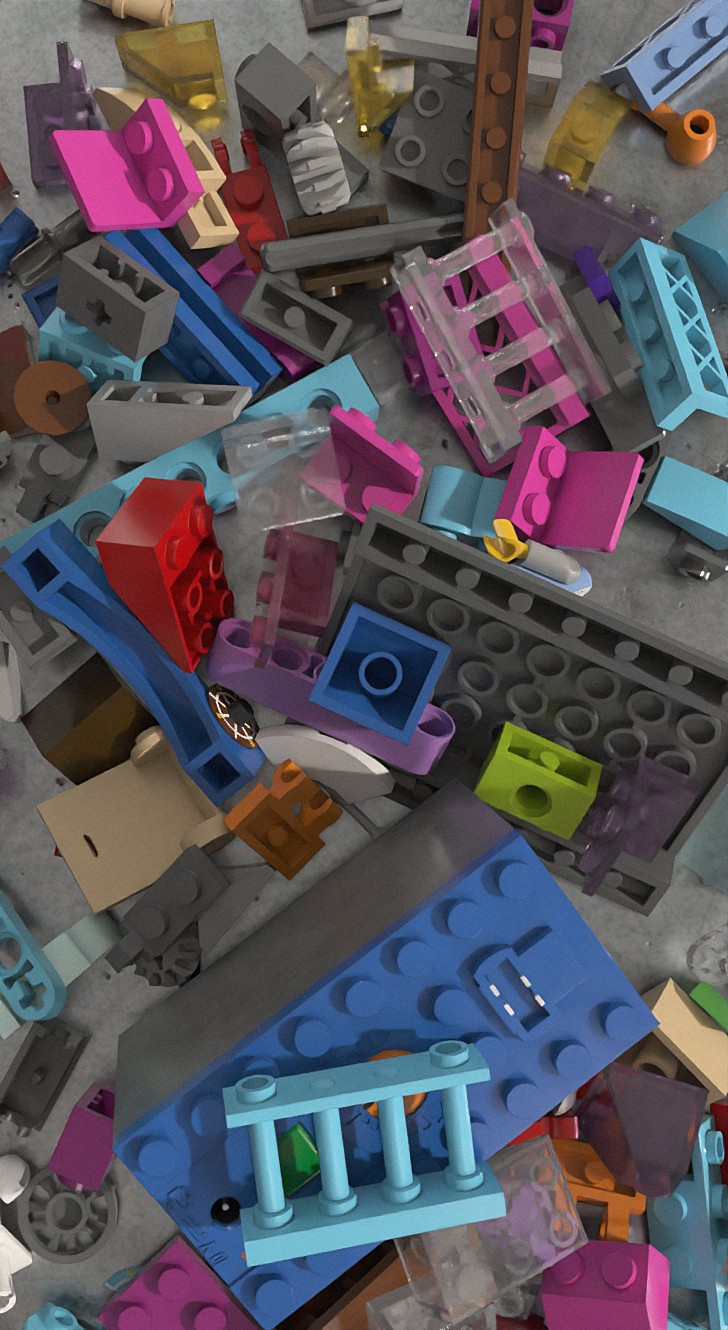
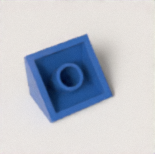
[308,602,453,746]

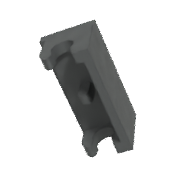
[0,1017,92,1137]

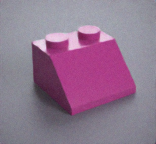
[541,1237,670,1330]

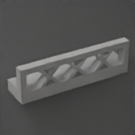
[360,20,563,108]

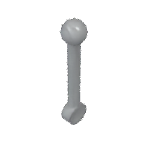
[311,779,387,842]

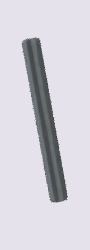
[260,212,464,272]

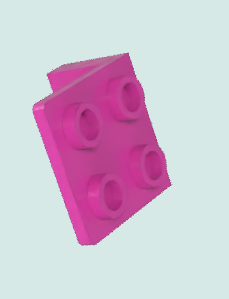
[49,98,205,232]
[298,404,424,526]
[494,426,644,553]

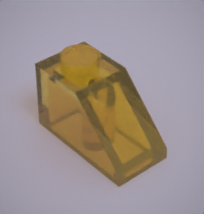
[114,19,228,109]
[542,79,633,189]

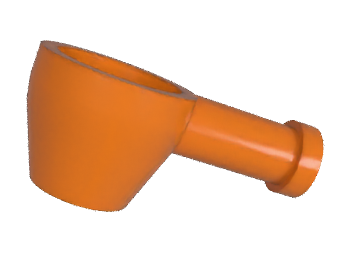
[630,100,717,166]

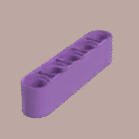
[205,618,455,775]

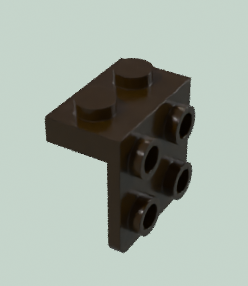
[286,202,403,299]

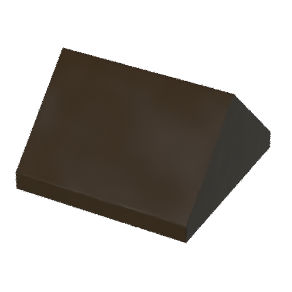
[21,652,160,786]

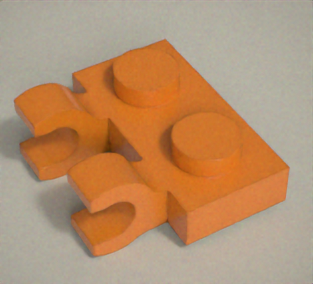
[222,758,343,881]
[537,1138,649,1243]

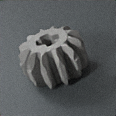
[282,121,351,216]

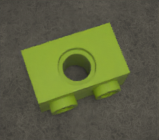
[473,721,603,840]

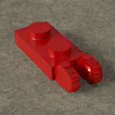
[210,129,288,274]

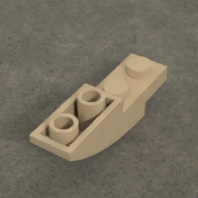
[92,87,240,249]

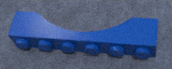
[1,519,266,807]

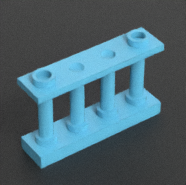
[222,1040,506,1267]

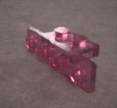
[248,471,338,669]

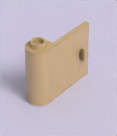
[36,725,236,916]

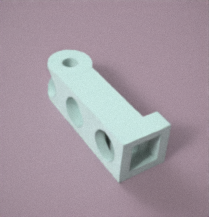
[0,911,124,1040]

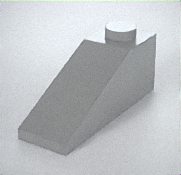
[86,380,252,464]

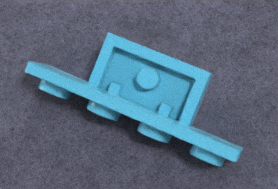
[646,1115,728,1330]

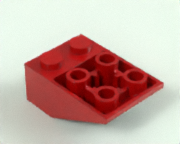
[95,477,234,674]

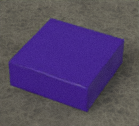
[572,245,621,312]

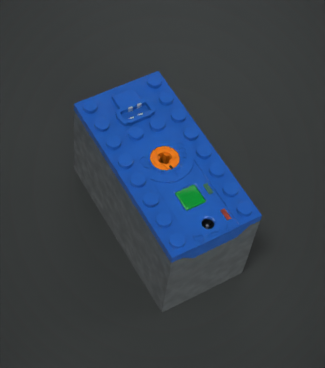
[112,777,660,1330]

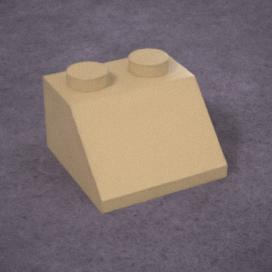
[611,978,728,1131]

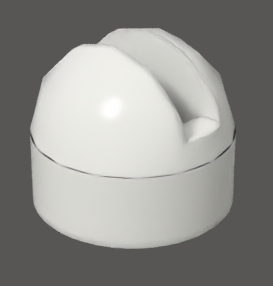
[0,1154,31,1204]

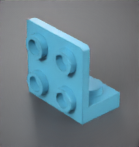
[38,306,149,396]

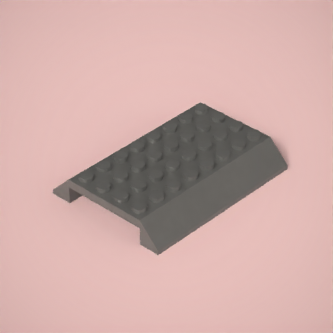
[284,503,728,917]

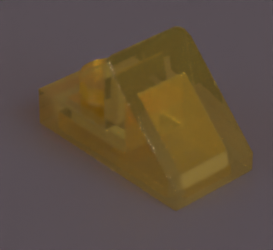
[345,16,415,138]

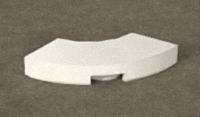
[255,724,396,804]

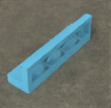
[608,237,728,431]

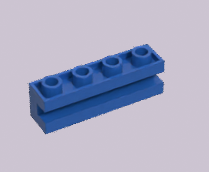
[103,228,283,408]

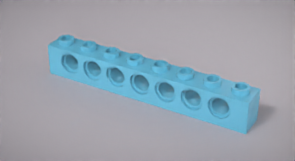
[0,354,379,558]

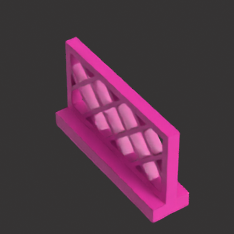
[379,234,591,478]

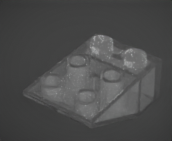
[393,1134,589,1326]

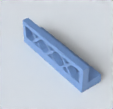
[600,0,728,113]

